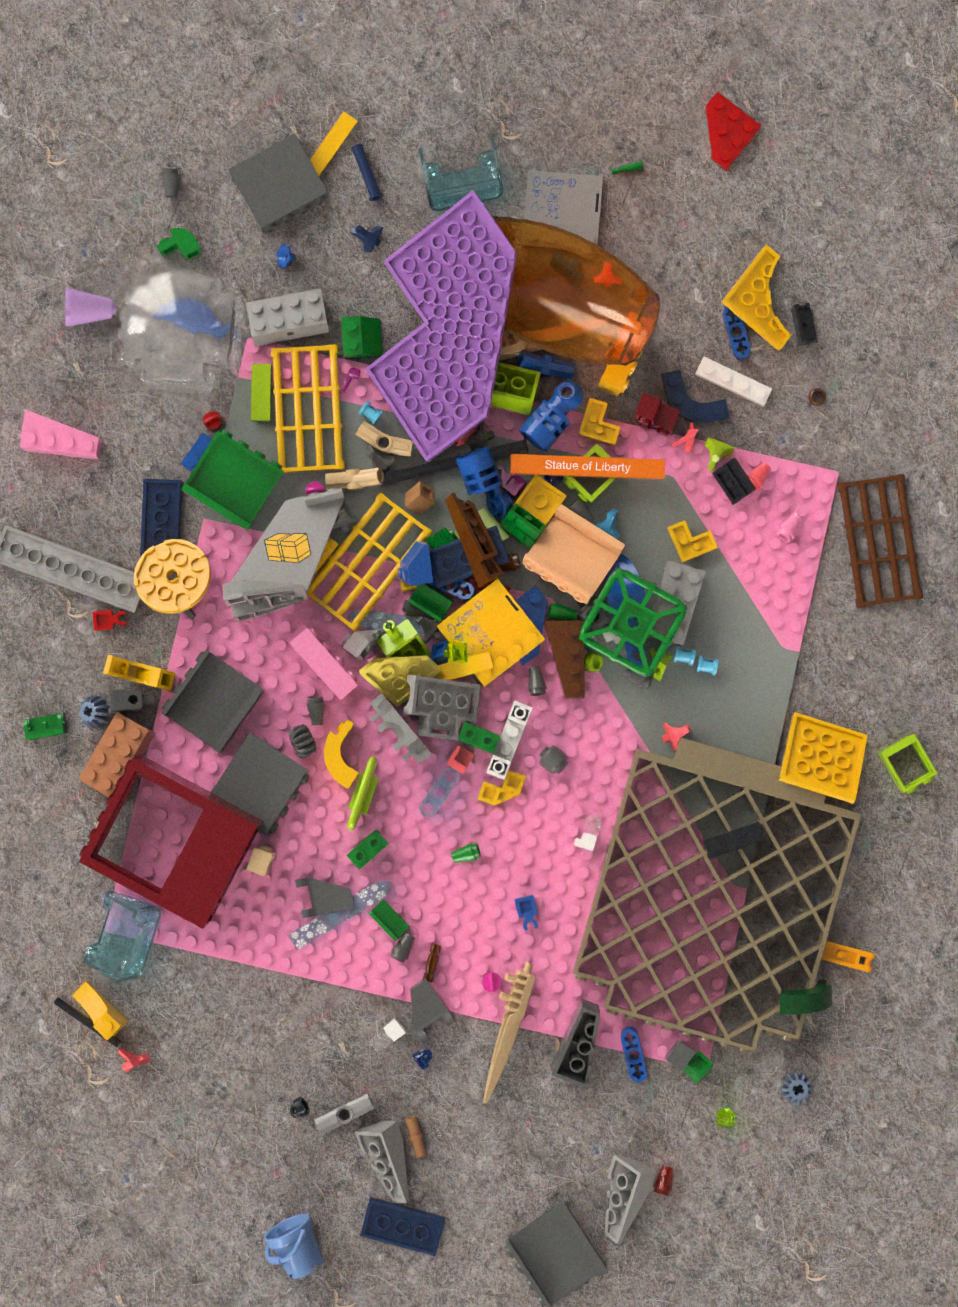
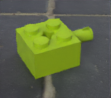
[376,619,431,658]

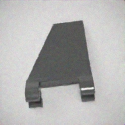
[295,877,354,918]
[410,978,455,1043]

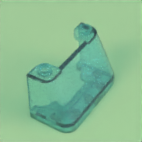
[83,891,162,983]

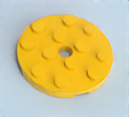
[134,539,211,614]

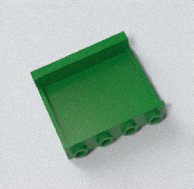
[181,429,284,530]

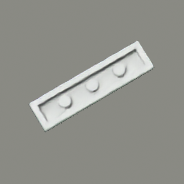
[695,357,772,407]

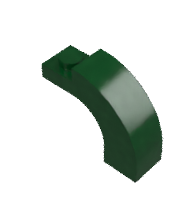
[779,980,832,1015]

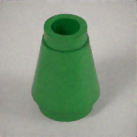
[548,602,577,621]
[451,842,481,863]

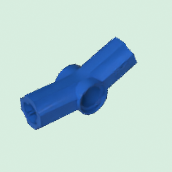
[517,351,575,380]

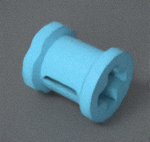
[358,401,383,425]
[673,645,696,666]
[696,655,719,676]

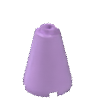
[65,288,116,326]

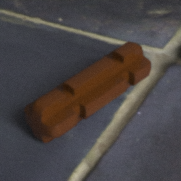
[423,944,441,982]

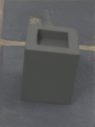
[665,1039,696,1071]

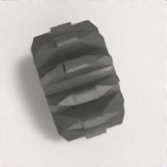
[288,724,317,758]

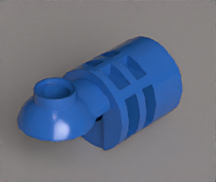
[518,381,584,453]
[456,447,512,520]

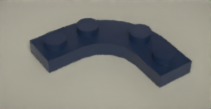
[661,370,729,423]

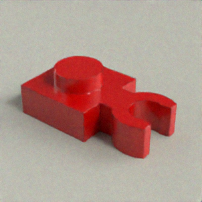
[92,610,127,631]

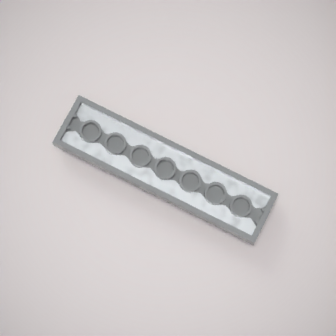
[0,525,141,614]

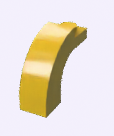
[103,655,176,691]
[324,719,359,789]

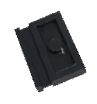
[712,458,756,505]

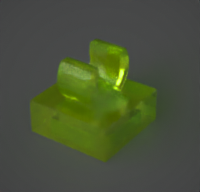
[443,642,467,663]

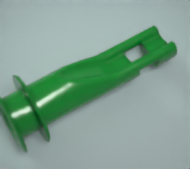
[611,159,644,175]

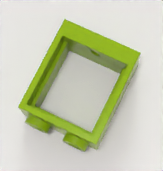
[564,443,617,505]
[878,733,938,794]

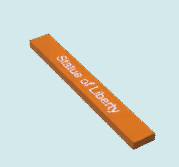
[510,454,665,480]

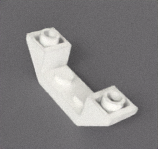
[486,701,533,780]

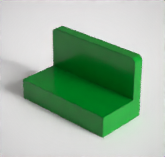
[408,583,454,622]
[368,899,410,942]

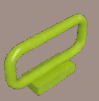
[347,756,379,831]

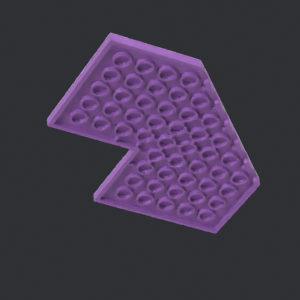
[365,190,517,462]

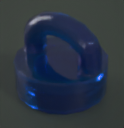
[544,475,563,486]
[412,1050,432,1070]

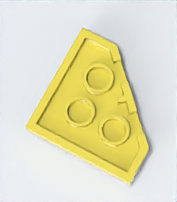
[359,655,441,707]

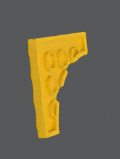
[721,244,792,351]

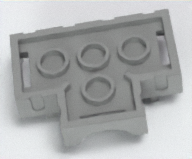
[403,675,480,740]
[370,693,432,764]

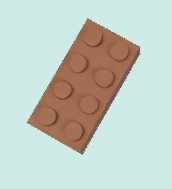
[78,712,156,797]

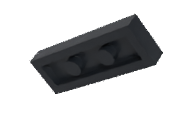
[703,822,765,859]

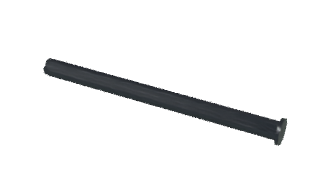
[381,437,529,486]

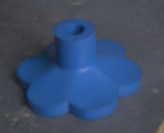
[277,244,295,268]

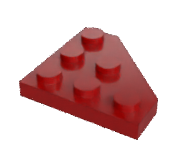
[705,91,762,171]

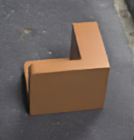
[405,481,435,515]

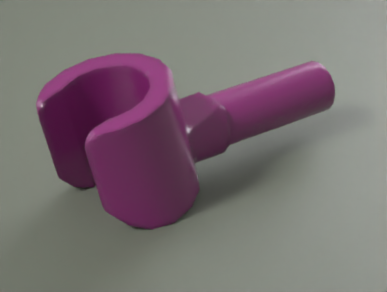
[341,368,360,392]

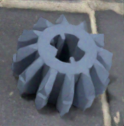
[78,695,111,728]
[780,1072,814,1106]

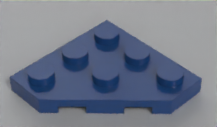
[515,585,547,665]

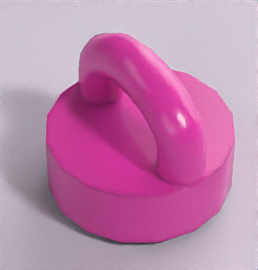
[306,481,325,496]
[482,972,501,992]

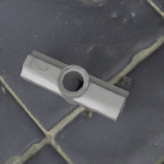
[315,1093,375,1135]

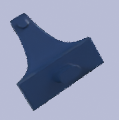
[350,225,383,253]

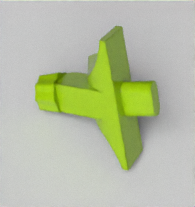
[705,437,735,471]
[649,648,672,682]

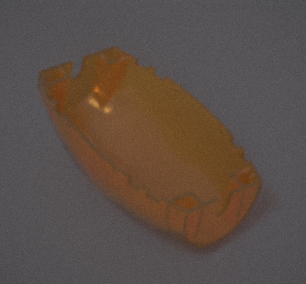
[493,216,661,366]

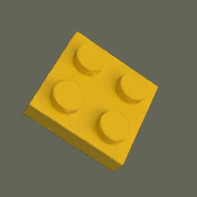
[513,475,567,525]

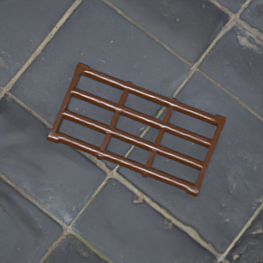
[837,474,924,608]

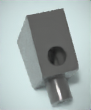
[110,690,154,715]

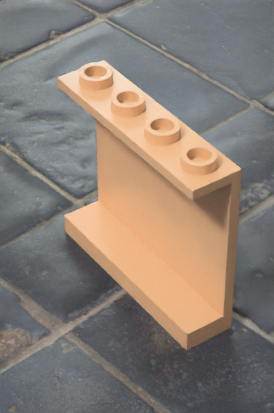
[522,504,625,605]

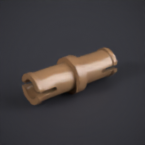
[405,1116,427,1158]

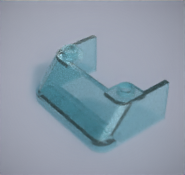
[418,133,503,211]

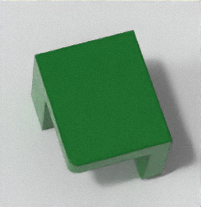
[684,1050,713,1085]

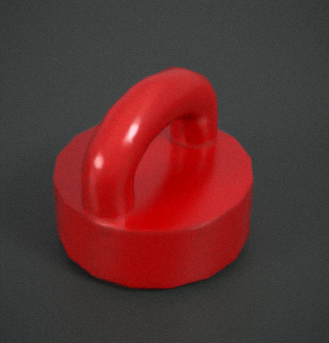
[203,411,223,431]

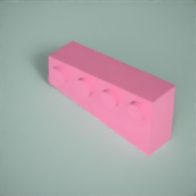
[20,410,103,460]
[287,624,358,700]

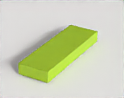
[251,364,271,422]

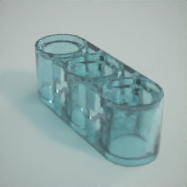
[419,768,459,817]

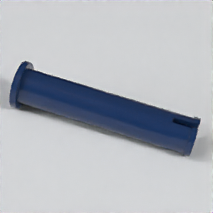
[351,144,383,201]

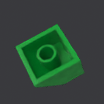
[341,316,383,360]

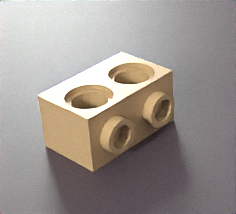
[246,844,276,876]

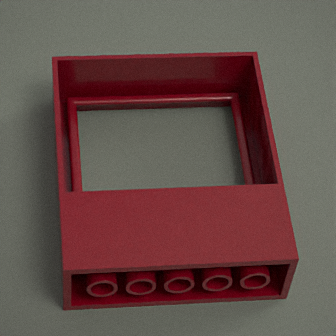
[79,755,263,929]

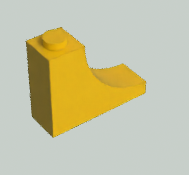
[72,981,128,1040]

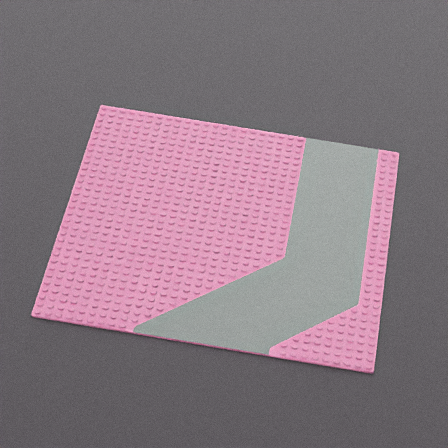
[105,338,838,1062]

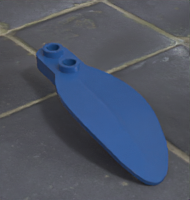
[606,554,647,666]

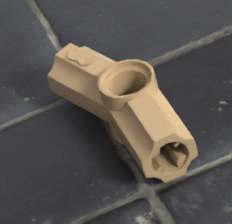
[355,421,414,457]
[325,468,384,490]

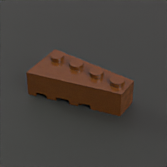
[544,620,585,699]

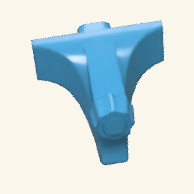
[593,508,621,540]

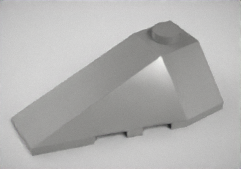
[342,629,385,663]
[355,1121,409,1203]
[604,1154,656,1244]

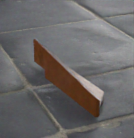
[445,493,504,588]

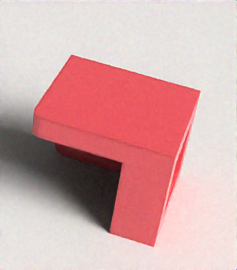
[447,744,474,774]

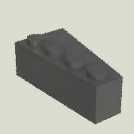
[551,998,600,1089]

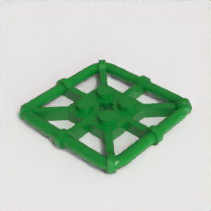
[578,568,688,677]

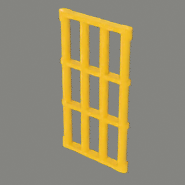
[270,344,345,473]
[307,492,433,632]

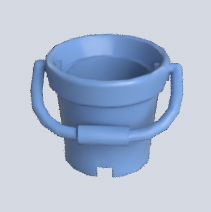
[264,1213,324,1279]

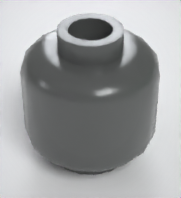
[539,746,568,774]

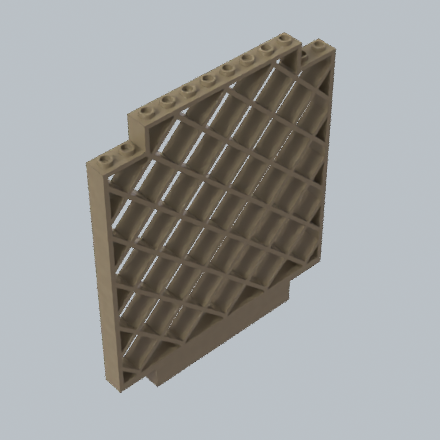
[572,737,861,1054]

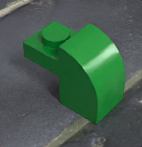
[156,228,203,261]

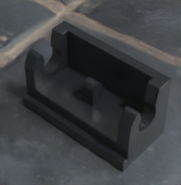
[791,302,818,346]

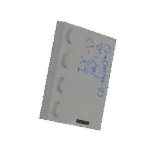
[522,170,603,252]

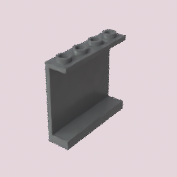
[228,134,329,233]
[162,650,265,754]
[211,732,310,836]
[505,1201,608,1307]

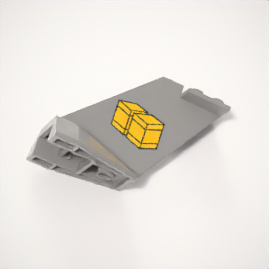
[223,488,347,622]

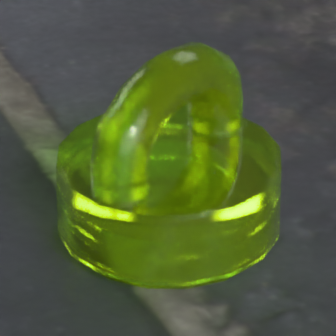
[716,1108,736,1128]

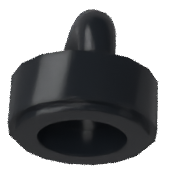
[290,1097,310,1118]

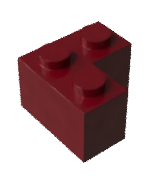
[635,393,681,436]

